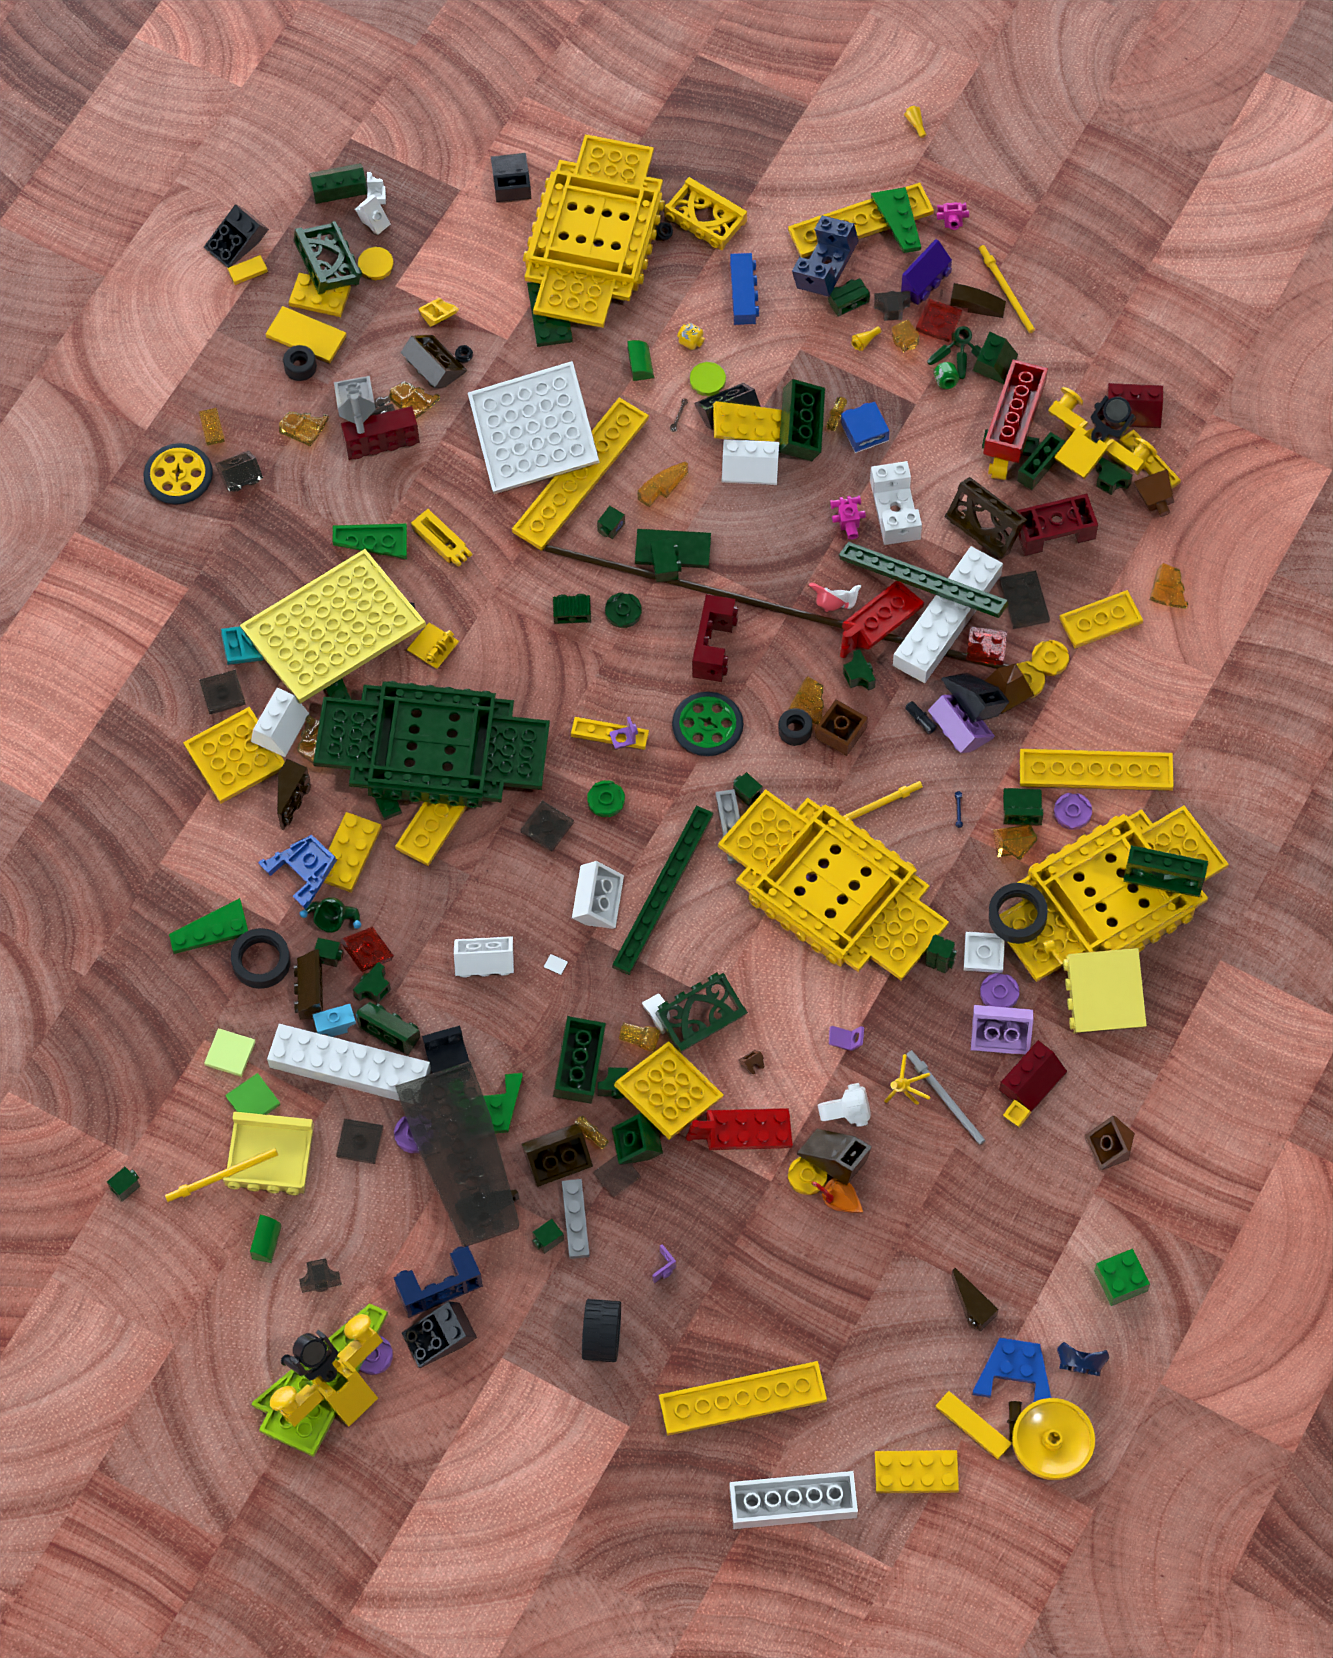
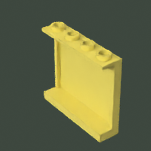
[1063,948,1147,1034]
[223,1112,314,1195]

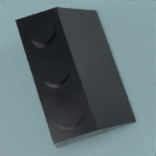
[694,383,761,430]

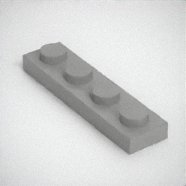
[715,789,740,864]
[562,1179,590,1259]

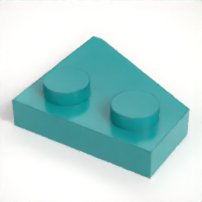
[221,626,264,665]

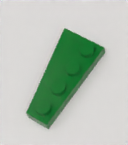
[871,187,921,253]
[332,523,407,559]
[169,898,248,954]

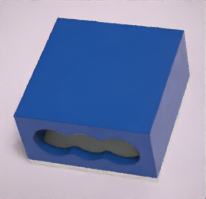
[841,402,890,453]

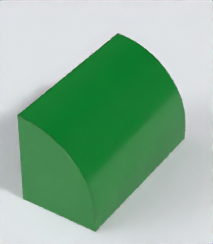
[627,340,654,381]
[250,1214,282,1263]

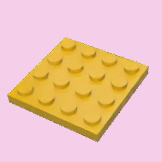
[183,707,285,804]
[614,1041,724,1140]

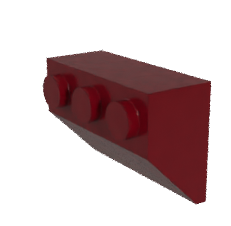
[1106,383,1163,428]
[999,1040,1067,1112]

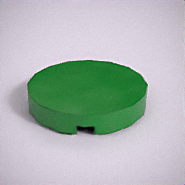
[587,780,625,817]

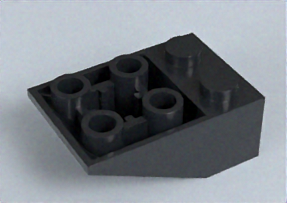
[491,153,531,202]
[204,204,269,268]
[941,672,1009,722]
[402,1301,477,1368]

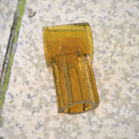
[619,1022,661,1051]

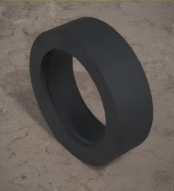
[989,883,1048,944]
[231,928,291,989]

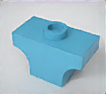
[312,1004,356,1037]

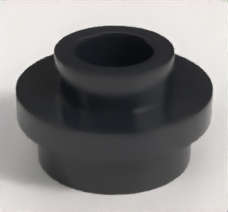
[656,222,673,240]
[455,345,473,363]

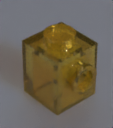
[892,319,920,352]

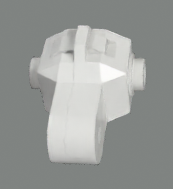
[818,1083,871,1127]

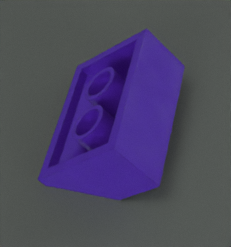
[901,239,952,305]

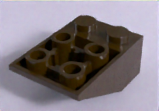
[277,759,311,831]
[797,1129,872,1185]

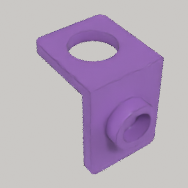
[610,717,638,749]
[829,1026,864,1051]
[652,1244,676,1283]

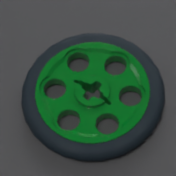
[672,691,744,756]

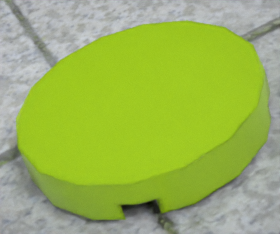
[690,362,726,396]

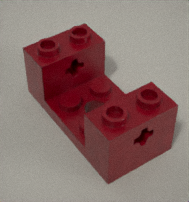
[1016,493,1098,556]
[692,594,738,682]

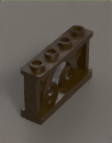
[944,477,1027,559]

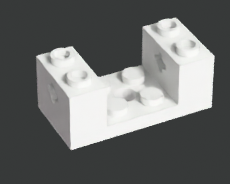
[870,461,922,545]

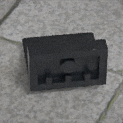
[422,1025,471,1079]

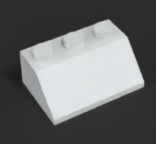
[722,439,779,485]
[251,688,309,757]
[572,861,624,929]
[454,937,514,977]

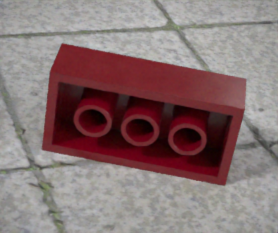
[341,406,420,460]

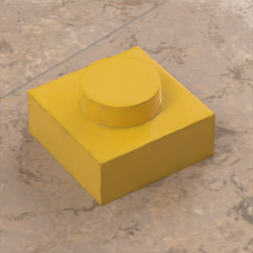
[1003,1100,1032,1128]

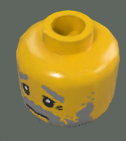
[677,323,705,350]

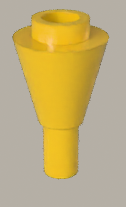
[904,106,926,138]
[851,326,882,351]

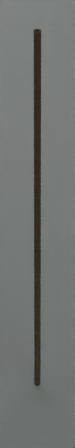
[545,545,1009,669]

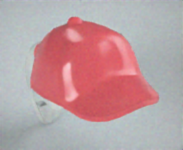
[809,582,861,612]

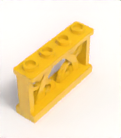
[664,177,747,250]

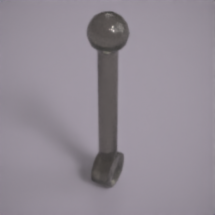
[670,398,688,432]

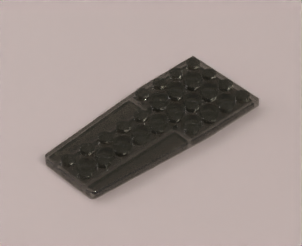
[395,1061,519,1247]

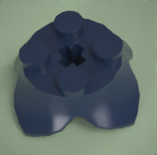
[1057,1342,1110,1376]

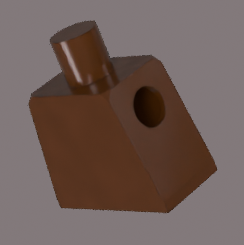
[1134,469,1174,517]

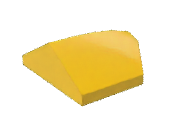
[418,298,459,327]

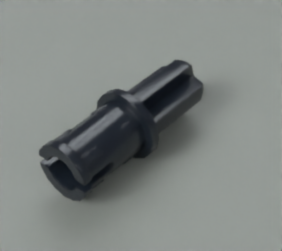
[905,701,937,735]

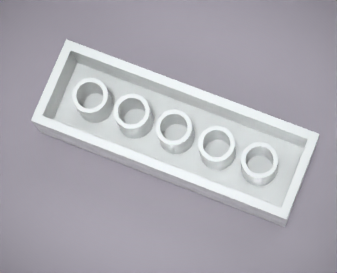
[729,1471,858,1529]

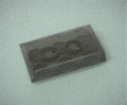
[999,570,1050,629]

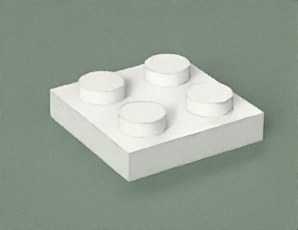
[964,932,1004,973]

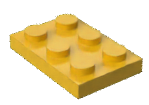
[289,273,351,317]

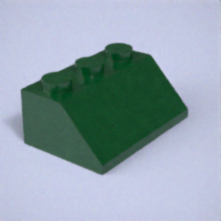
[309,163,368,204]
[356,1002,421,1056]

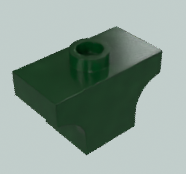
[1096,457,1133,495]
[843,649,876,691]
[353,962,391,1003]
[597,1067,628,1099]

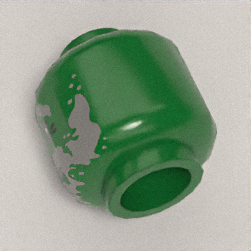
[933,362,959,389]

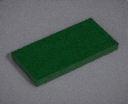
[635,529,711,568]

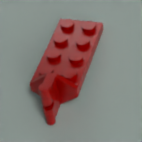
[840,581,924,658]
[686,1108,793,1150]

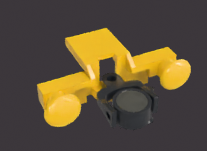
[1048,387,1157,480]
[270,1314,383,1427]

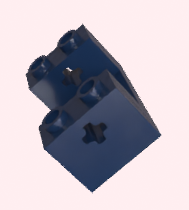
[792,215,859,297]
[393,1246,483,1318]

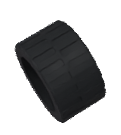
[582,1299,621,1362]

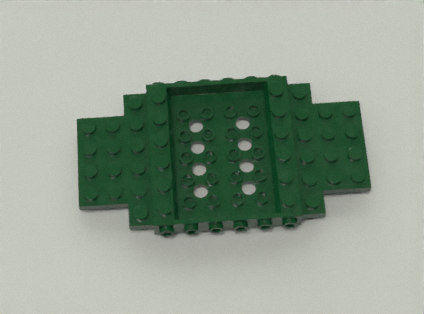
[313,681,550,808]

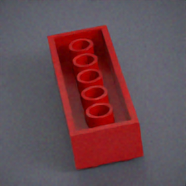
[983,359,1048,463]

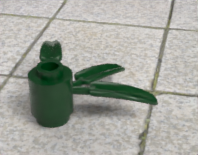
[927,326,982,379]

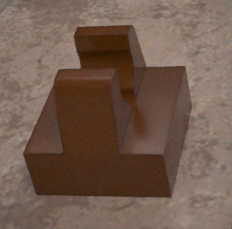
[739,1050,765,1074]

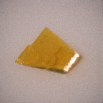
[389,381,440,418]
[279,412,329,446]
[1149,563,1188,609]
[788,676,824,725]
[297,715,320,764]

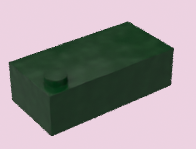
[779,379,825,461]
[553,1016,606,1104]

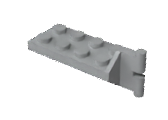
[334,376,376,434]

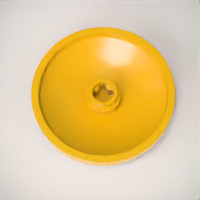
[1012,1398,1095,1480]

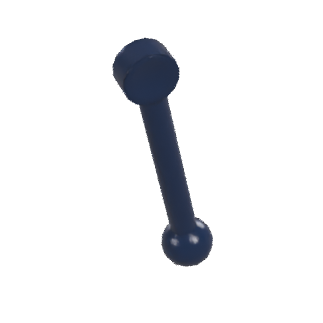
[955,791,963,828]

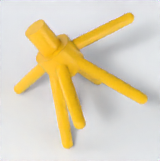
[885,1054,931,1105]

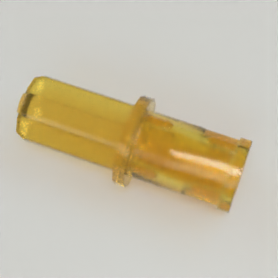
[826,397,847,431]
[574,1115,609,1149]

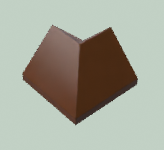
[984,663,1034,714]
[1085,1116,1135,1170]

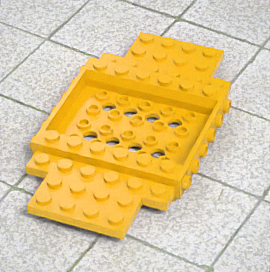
[523,134,665,328]
[718,789,949,981]
[999,805,1229,982]

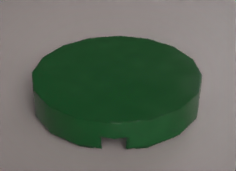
[605,592,642,628]

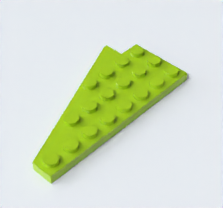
[252,1303,388,1457]

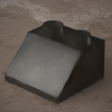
[215,450,263,492]

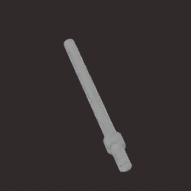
[906,1050,986,1145]

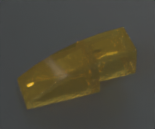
[637,462,688,507]

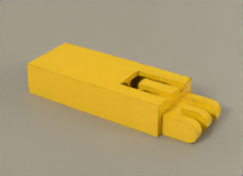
[411,509,473,567]

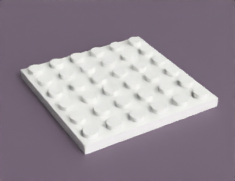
[468,361,600,494]

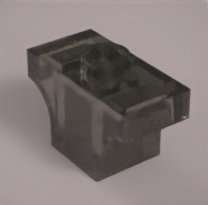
[874,291,911,321]
[299,1258,342,1293]

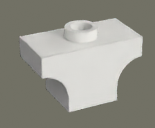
[355,195,391,235]

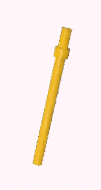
[978,245,1035,333]
[843,781,923,820]
[165,1148,278,1202]

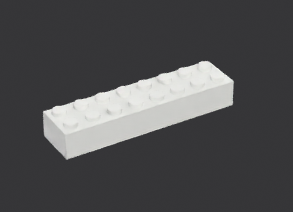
[893,546,1003,683]
[267,1024,431,1106]

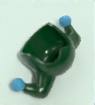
[300,897,361,932]

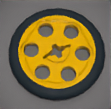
[143,443,213,505]

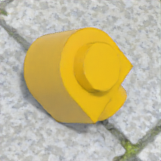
[988,457,1009,480]

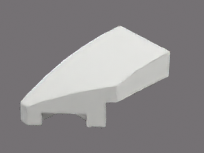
[367,172,386,205]
[642,994,670,1034]

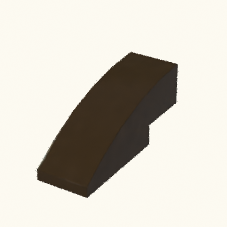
[950,283,1006,318]

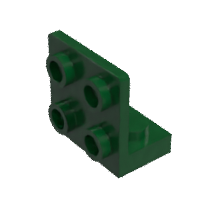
[1003,788,1043,825]

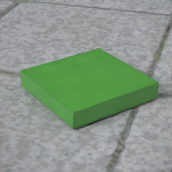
[225,1073,281,1115]

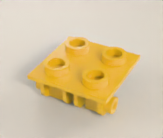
[407,622,459,669]

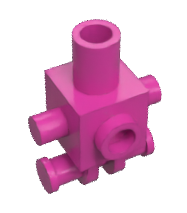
[937,202,969,230]
[830,495,866,540]

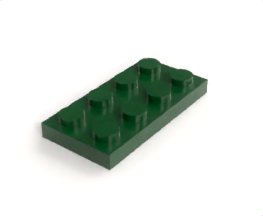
[527,282,573,347]

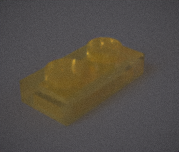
[199,407,225,446]

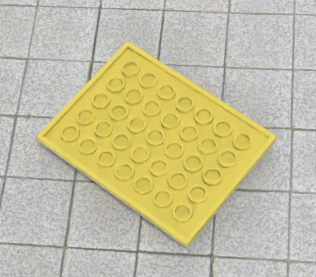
[240,549,426,704]

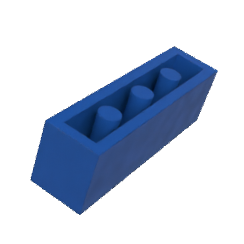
[730,253,759,325]

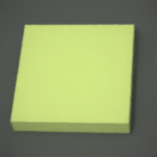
[204,1028,255,1077]

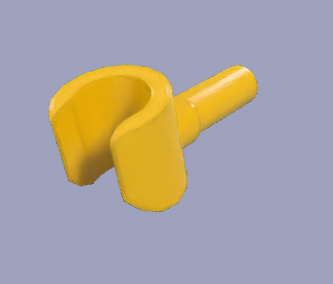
[1042,940,1063,965]

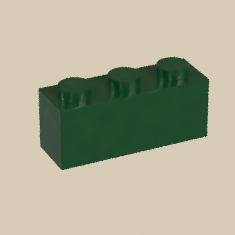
[1017,432,1066,490]

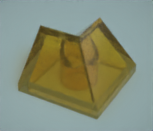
[993,825,1037,860]

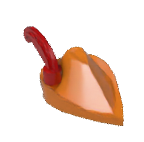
[811,1178,863,1213]

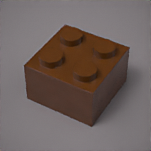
[815,699,868,756]

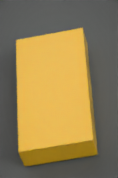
[227,255,268,285]

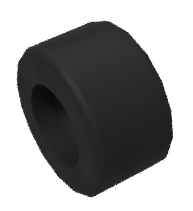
[283,345,317,381]
[778,708,813,746]

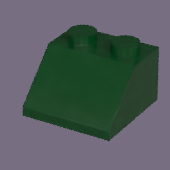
[972,331,1018,384]
[612,1113,663,1165]

